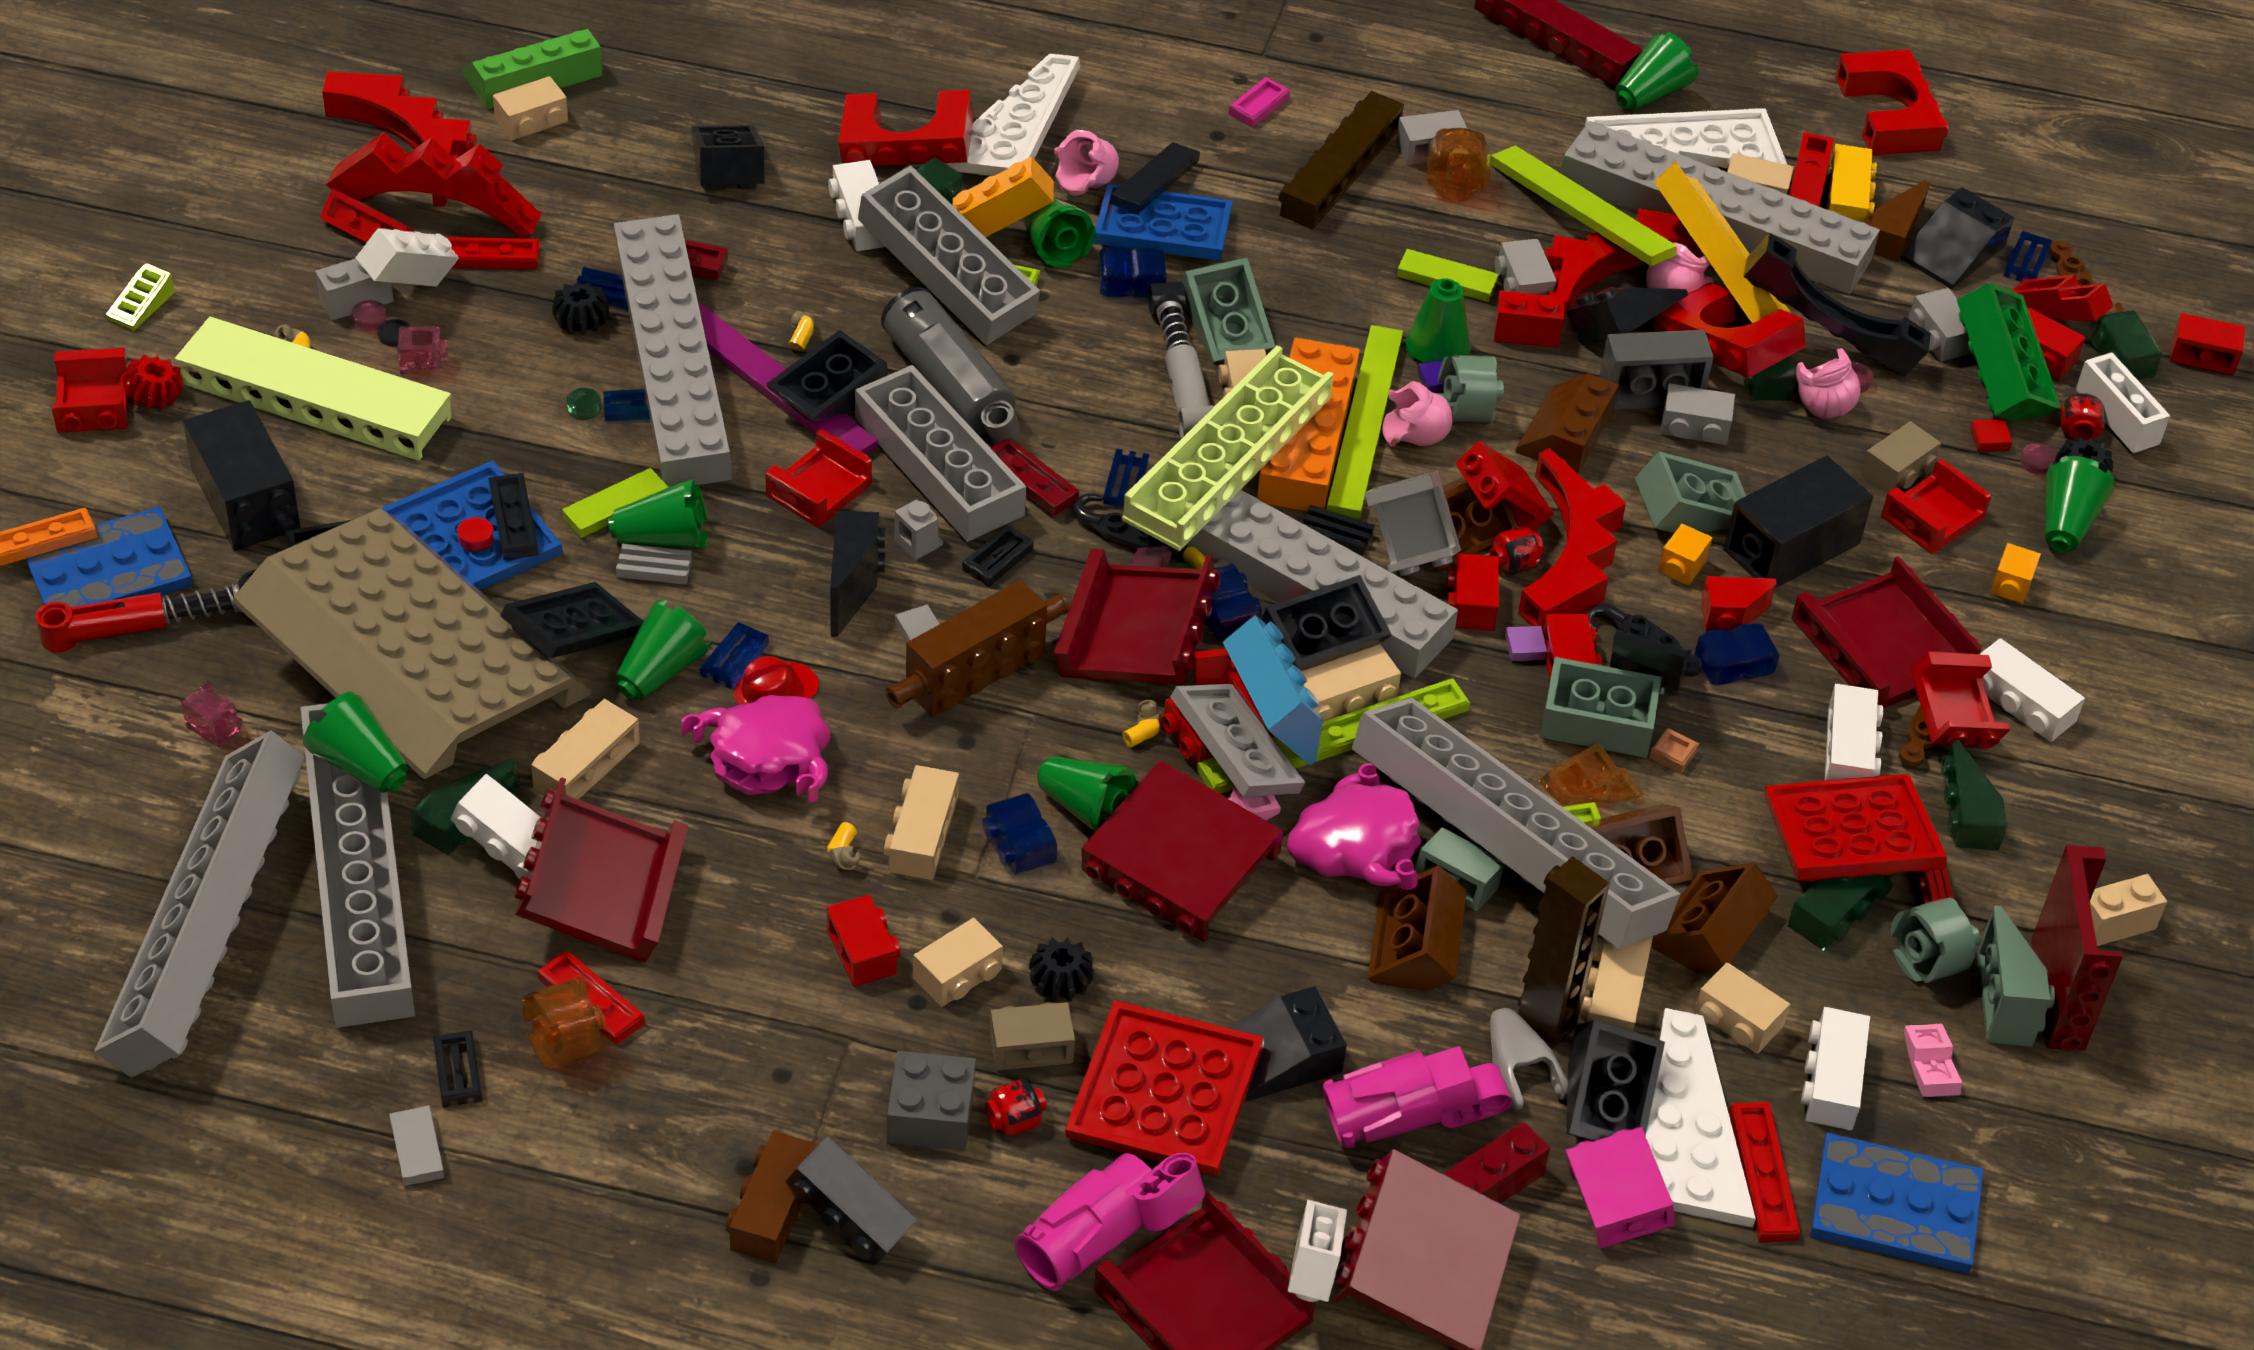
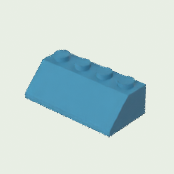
[1223,615,1323,766]

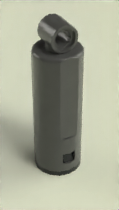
[881,287,1021,445]

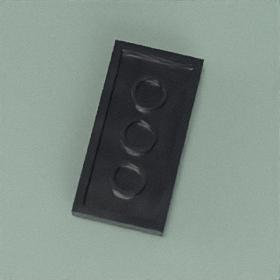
[500,582,644,659]

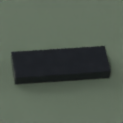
[488,473,539,560]

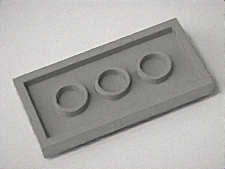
[1171,684,1305,797]

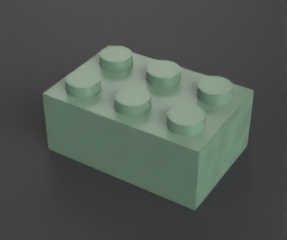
[1540,657,1662,758]

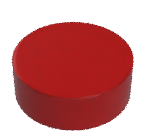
[457,517,494,551]

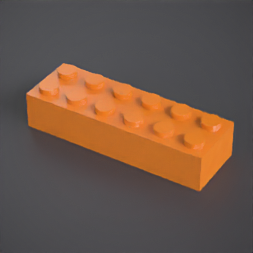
[1257,337,1360,512]

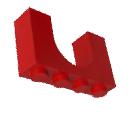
[1835,49,1949,155]
[838,90,974,166]
[1655,283,1806,378]

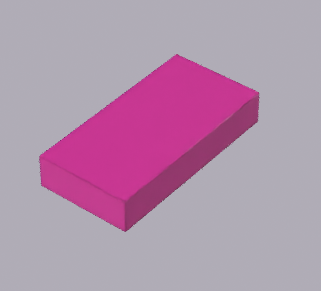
[1228,77,1290,128]

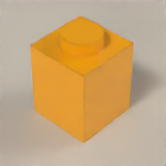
[1658,523,1713,586]
[1990,543,2041,604]

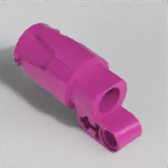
[1322,1046,1512,1148]
[1014,1153,1205,1291]

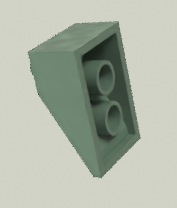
[1182,258,1276,364]
[1635,451,1746,533]
[1977,905,2055,1046]

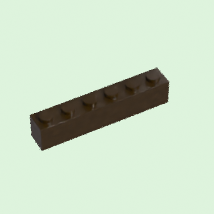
[1279,91,1404,230]
[1518,856,1610,1049]

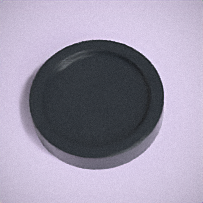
[378,319,412,346]

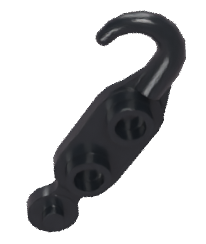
[1073,493,1188,559]
[1586,604,1702,677]

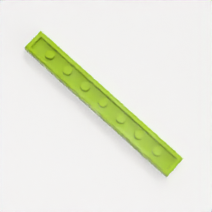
[1491,145,1677,267]
[1327,325,1403,519]
[1197,678,1470,794]

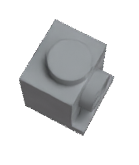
[894,499,943,560]

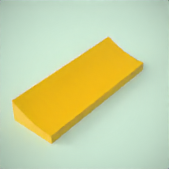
[1654,161,1791,323]

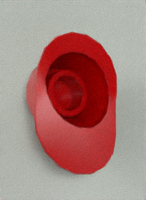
[734,656,819,705]

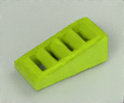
[106,263,175,331]

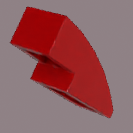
[2011,274,2114,321]

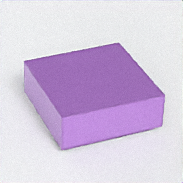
[1505,626,1547,662]

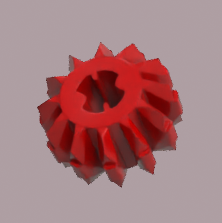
[122,354,183,410]

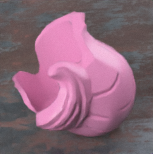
[1054,130,1119,196]
[1646,243,1714,294]
[1796,349,1861,419]
[1382,381,1453,447]

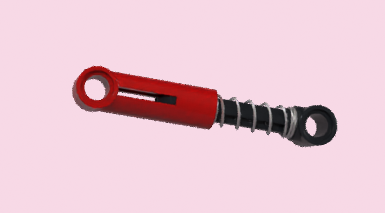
[35,570,256,653]

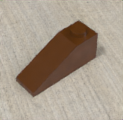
[1864,180,1931,262]

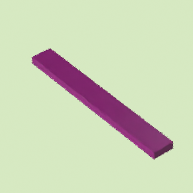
[698,303,878,455]

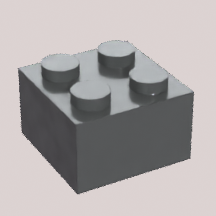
[887,1051,976,1151]

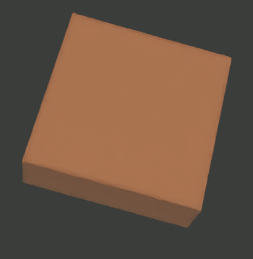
[1649,728,1699,774]

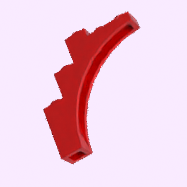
[322,71,477,206]
[325,132,542,239]
[1545,208,1705,325]
[1518,448,1626,632]

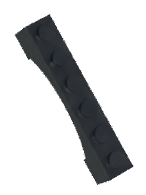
[1743,233,1931,377]

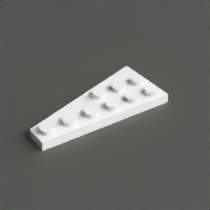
[934,54,1080,176]
[1585,108,1787,168]
[1645,1008,1756,1228]

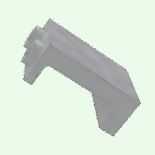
[1365,470,1461,576]

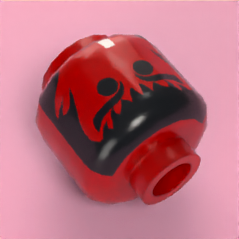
[2061,393,2105,441]
[1489,526,1544,575]
[985,1079,1047,1137]

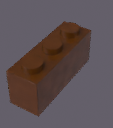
[725,1131,818,1263]

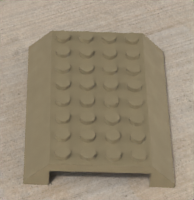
[233,508,592,779]

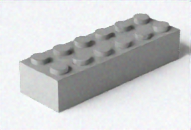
[858,165,1040,346]
[855,365,1026,542]

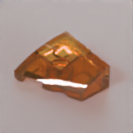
[1539,741,1643,805]

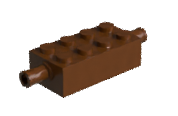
[886,580,1070,717]

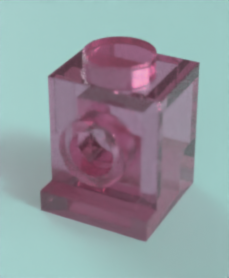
[397,326,448,375]
[181,681,242,747]

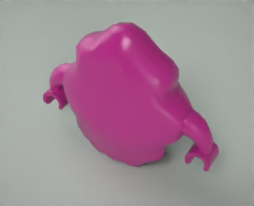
[681,695,831,803]
[1286,763,1421,890]

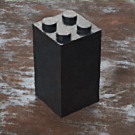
[183,400,301,551]
[1723,455,1874,588]

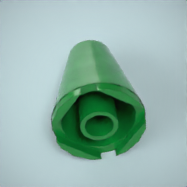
[1615,32,1699,111]
[1022,198,1096,268]
[1405,278,1471,363]
[2045,456,2115,552]
[608,479,709,549]
[615,600,712,700]
[303,691,408,793]
[1037,756,1140,832]

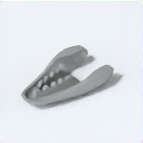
[1490,1008,1568,1111]

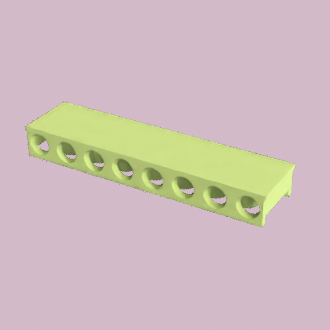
[175,317,452,461]
[1122,345,1334,551]

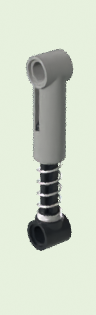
[1147,281,1214,439]

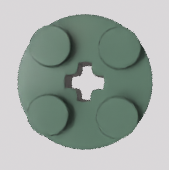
[1438,355,1504,423]
[1890,897,1981,983]

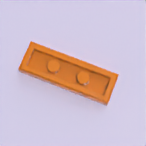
[0,508,98,566]

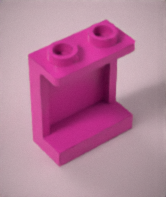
[1566,1127,1676,1249]

